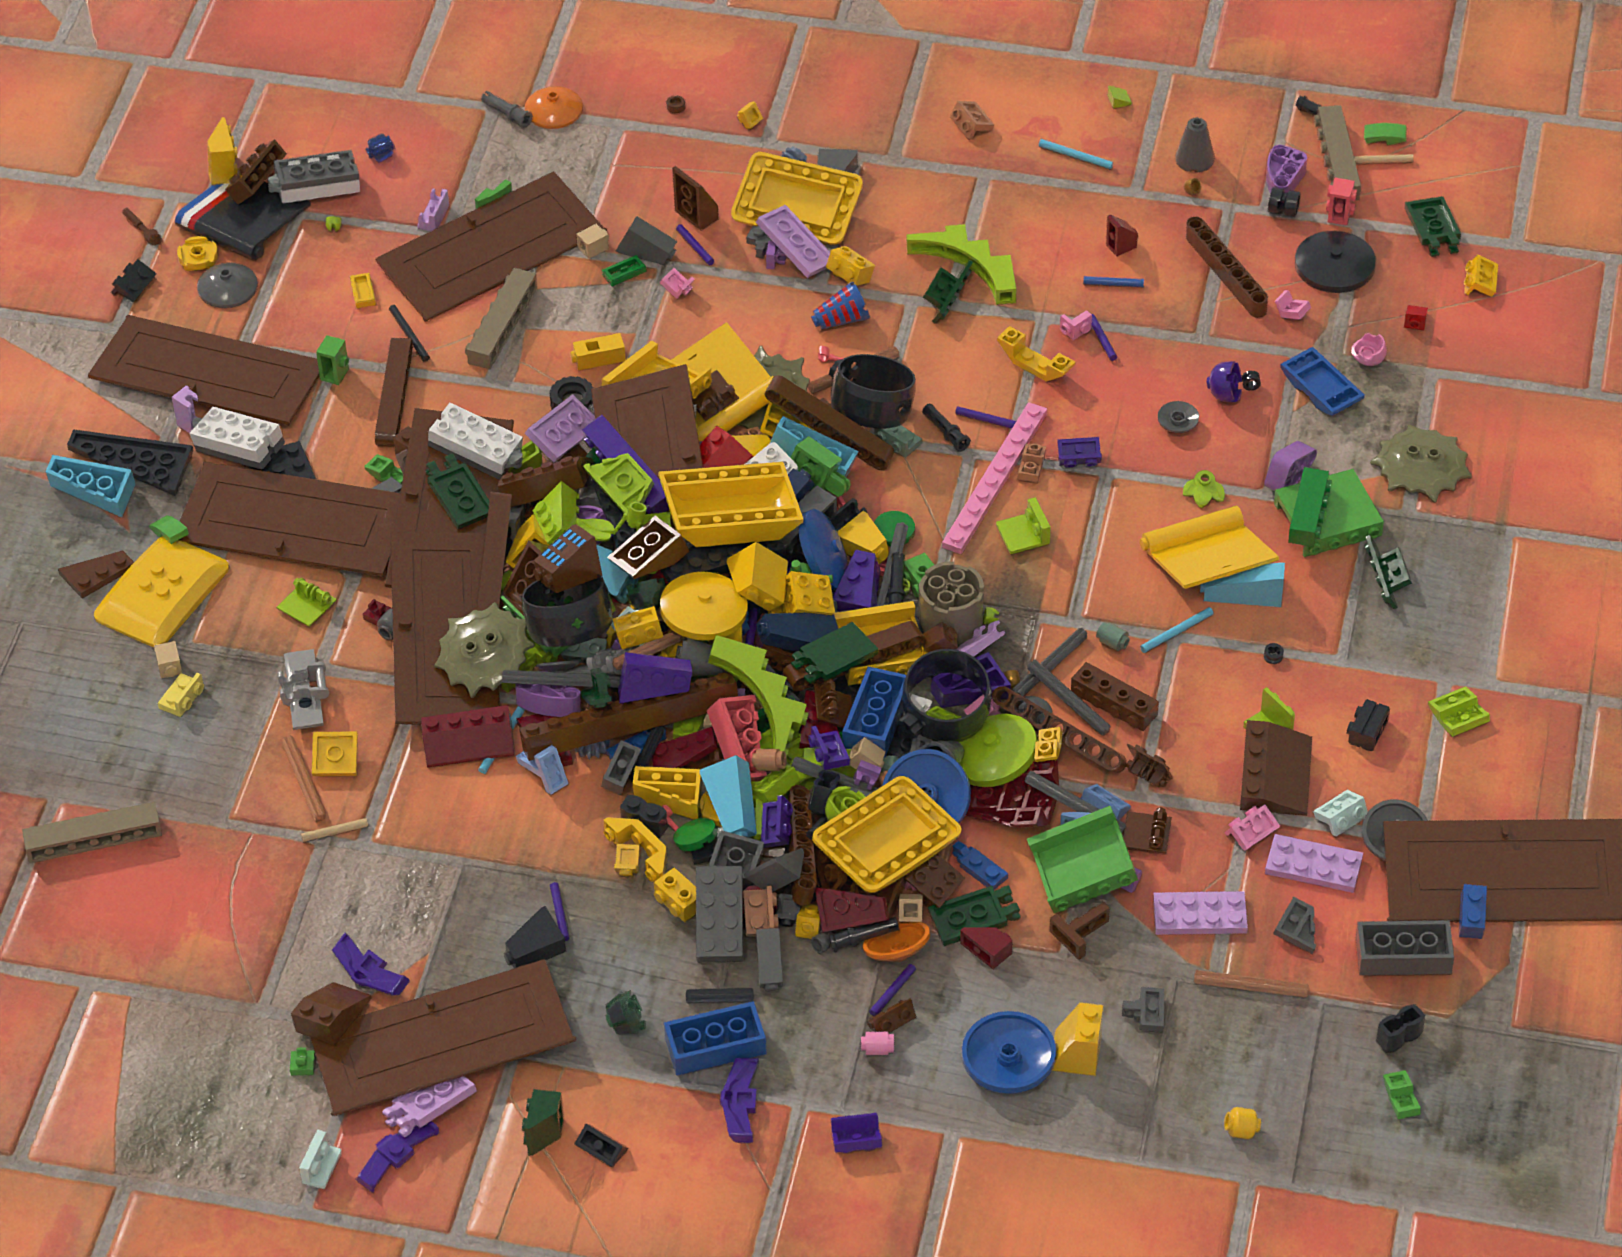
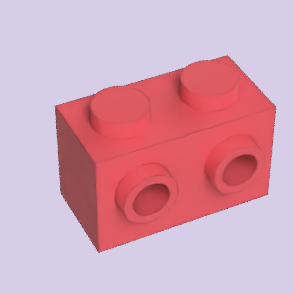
[1326,178,1357,226]

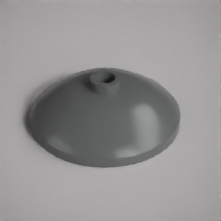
[197,263,258,308]
[1362,799,1428,861]

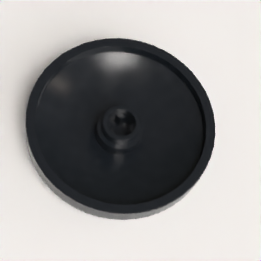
[1295,231,1376,293]

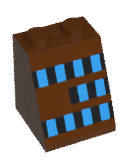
[533,524,603,593]

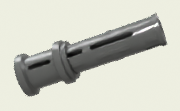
[481,91,533,128]

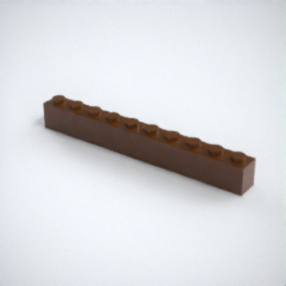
[519,672,738,761]

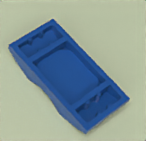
[1280,347,1365,416]

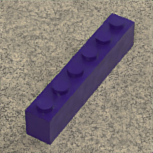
[582,415,669,514]

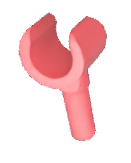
[818,346,844,362]
[662,805,679,832]

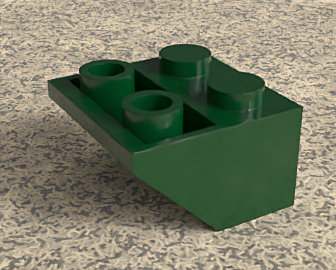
[522,1089,564,1156]

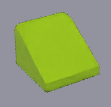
[1108,86,1132,108]

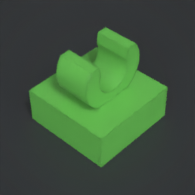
[290,1048,315,1076]

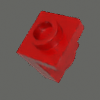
[1404,305,1428,330]

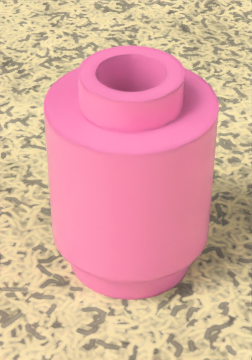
[861,1032,894,1055]

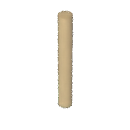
[1354,154,1413,164]
[301,818,368,842]

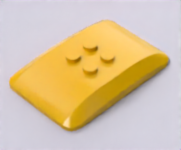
[731,152,863,245]
[94,536,229,647]
[812,776,961,892]

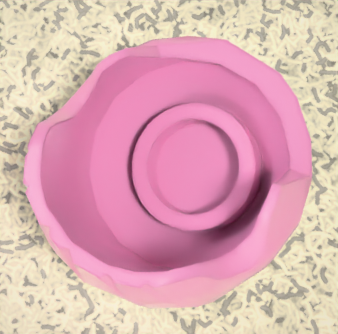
[1351,333,1387,366]

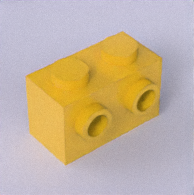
[826,246,875,286]
[654,868,696,923]

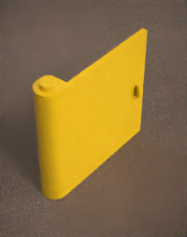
[671,322,774,442]
[1140,505,1279,589]

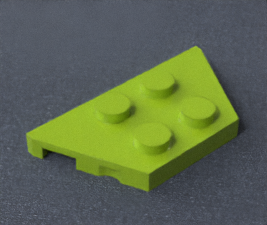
[583,453,654,513]

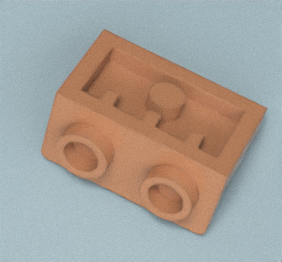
[950,101,994,139]
[743,886,778,937]

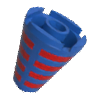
[811,282,870,330]

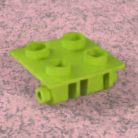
[276,578,337,627]

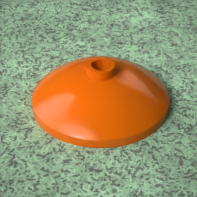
[525,86,583,129]
[863,921,931,962]

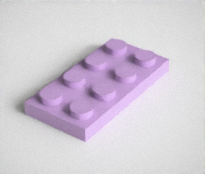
[756,205,830,278]
[525,394,595,462]
[1265,834,1363,893]
[1153,891,1248,935]

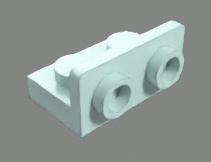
[1313,790,1368,837]
[299,1130,342,1189]

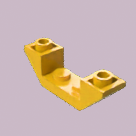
[997,326,1075,381]
[603,817,667,882]

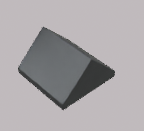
[744,848,804,892]

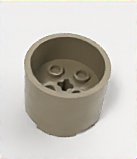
[919,562,984,644]

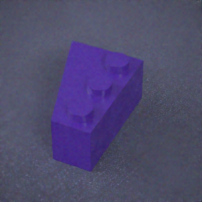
[833,550,880,612]
[618,652,692,703]
[930,652,1011,708]

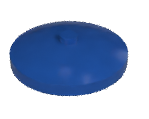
[799,509,848,592]
[882,749,971,824]
[962,1011,1056,1094]

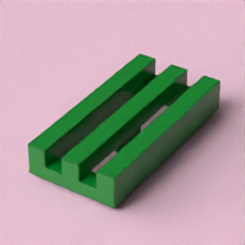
[602,255,647,287]

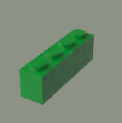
[1288,467,1332,547]

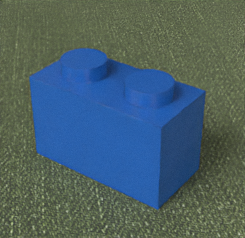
[1459,884,1487,939]

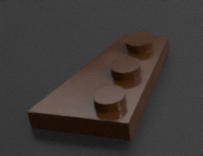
[58,550,134,599]

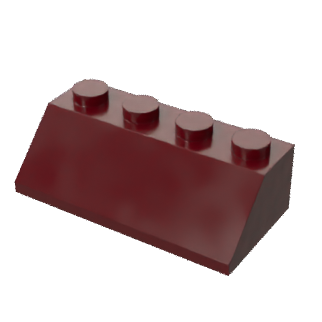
[421,705,515,768]

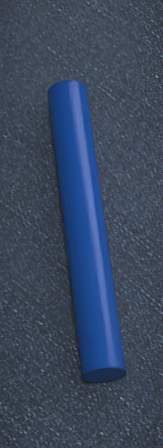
[1083,276,1144,287]

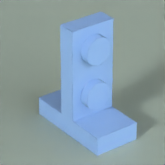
[516,745,569,795]

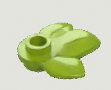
[1183,470,1225,509]

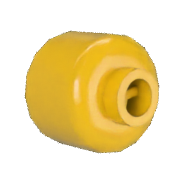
[1224,1107,1261,1139]

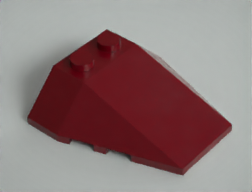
[966,759,1059,828]

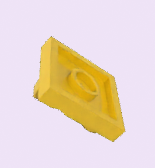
[312,731,358,776]

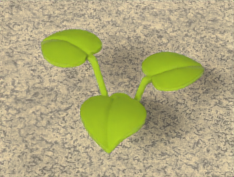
[576,502,671,574]

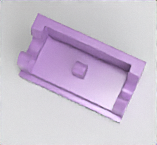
[417,189,449,231]
[172,385,198,433]

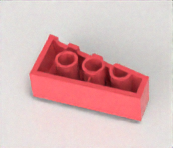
[707,695,767,781]

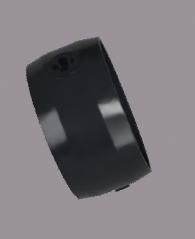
[829,354,916,429]
[522,574,612,647]
[899,649,991,742]

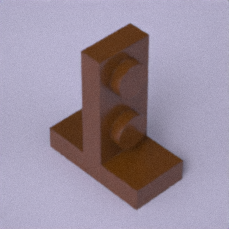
[1049,902,1110,960]

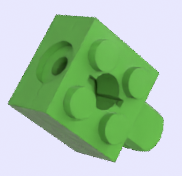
[791,436,851,497]

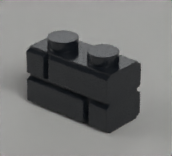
[1346,699,1390,752]

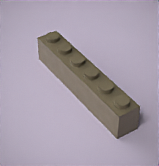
[1314,105,1361,201]
[465,268,537,369]
[22,802,162,863]

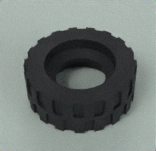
[549,376,594,412]

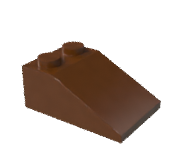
[672,166,719,231]
[608,516,689,579]
[501,540,549,616]
[813,842,848,890]
[291,982,372,1045]

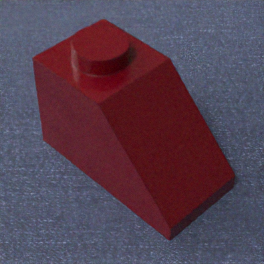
[1106,214,1138,257]
[960,927,1013,970]

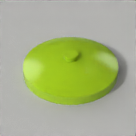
[959,714,1038,787]

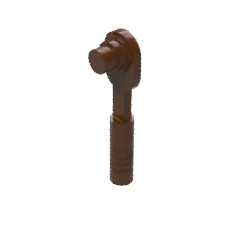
[122,208,162,245]

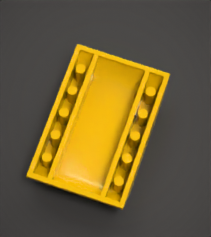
[658,462,804,547]

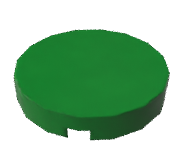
[874,511,915,546]
[673,818,718,851]

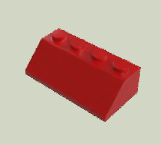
[700,426,753,468]

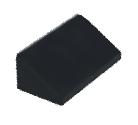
[574,1123,628,1167]

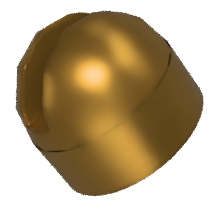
[1184,178,1201,194]
[1003,670,1020,689]

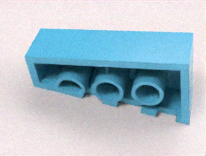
[770,416,858,478]
[46,455,135,517]

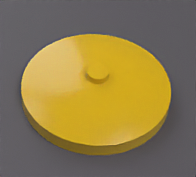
[660,572,748,640]

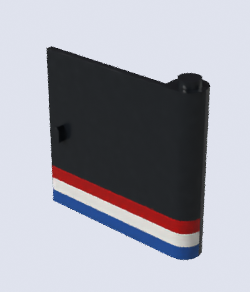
[175,172,311,261]

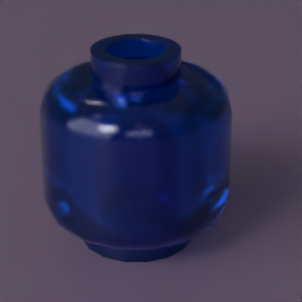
[365,133,396,162]

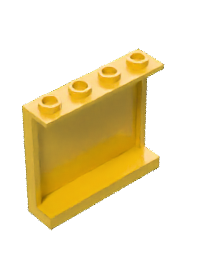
[602,341,712,399]
[834,601,927,685]

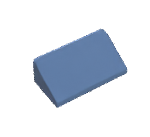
[1081,784,1131,820]

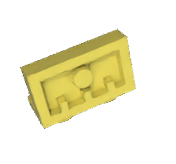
[158,673,204,717]

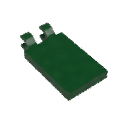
[1405,196,1461,257]
[425,453,490,530]
[791,622,879,683]
[928,886,1021,947]

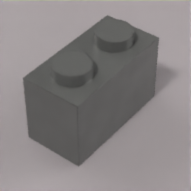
[601,740,641,795]

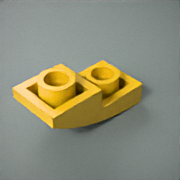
[1035,727,1063,762]

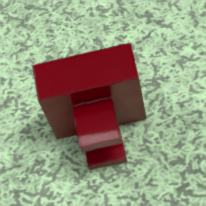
[363,599,391,626]

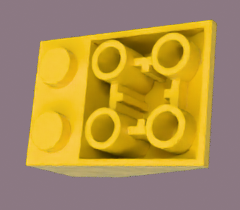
[207,117,238,185]

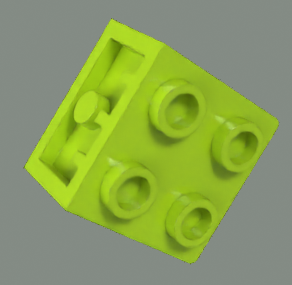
[996,497,1051,554]
[1243,687,1295,730]

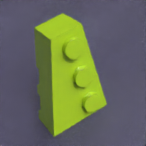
[533,481,579,545]

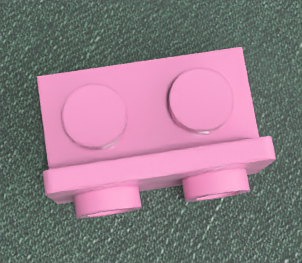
[1224,805,1280,851]

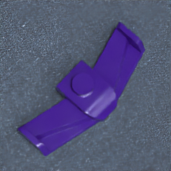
[332,932,410,995]
[720,1058,759,1143]
[355,1121,439,1193]

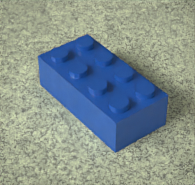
[842,666,906,758]
[663,1001,767,1076]

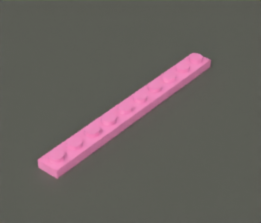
[942,402,1047,554]

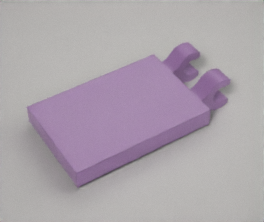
[935,621,1005,675]
[382,1076,477,1137]

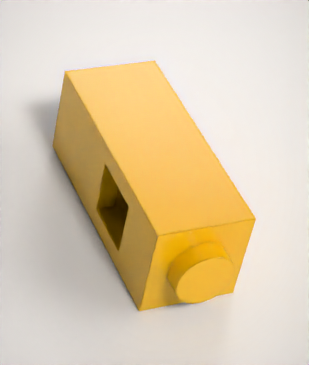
[570,333,626,371]

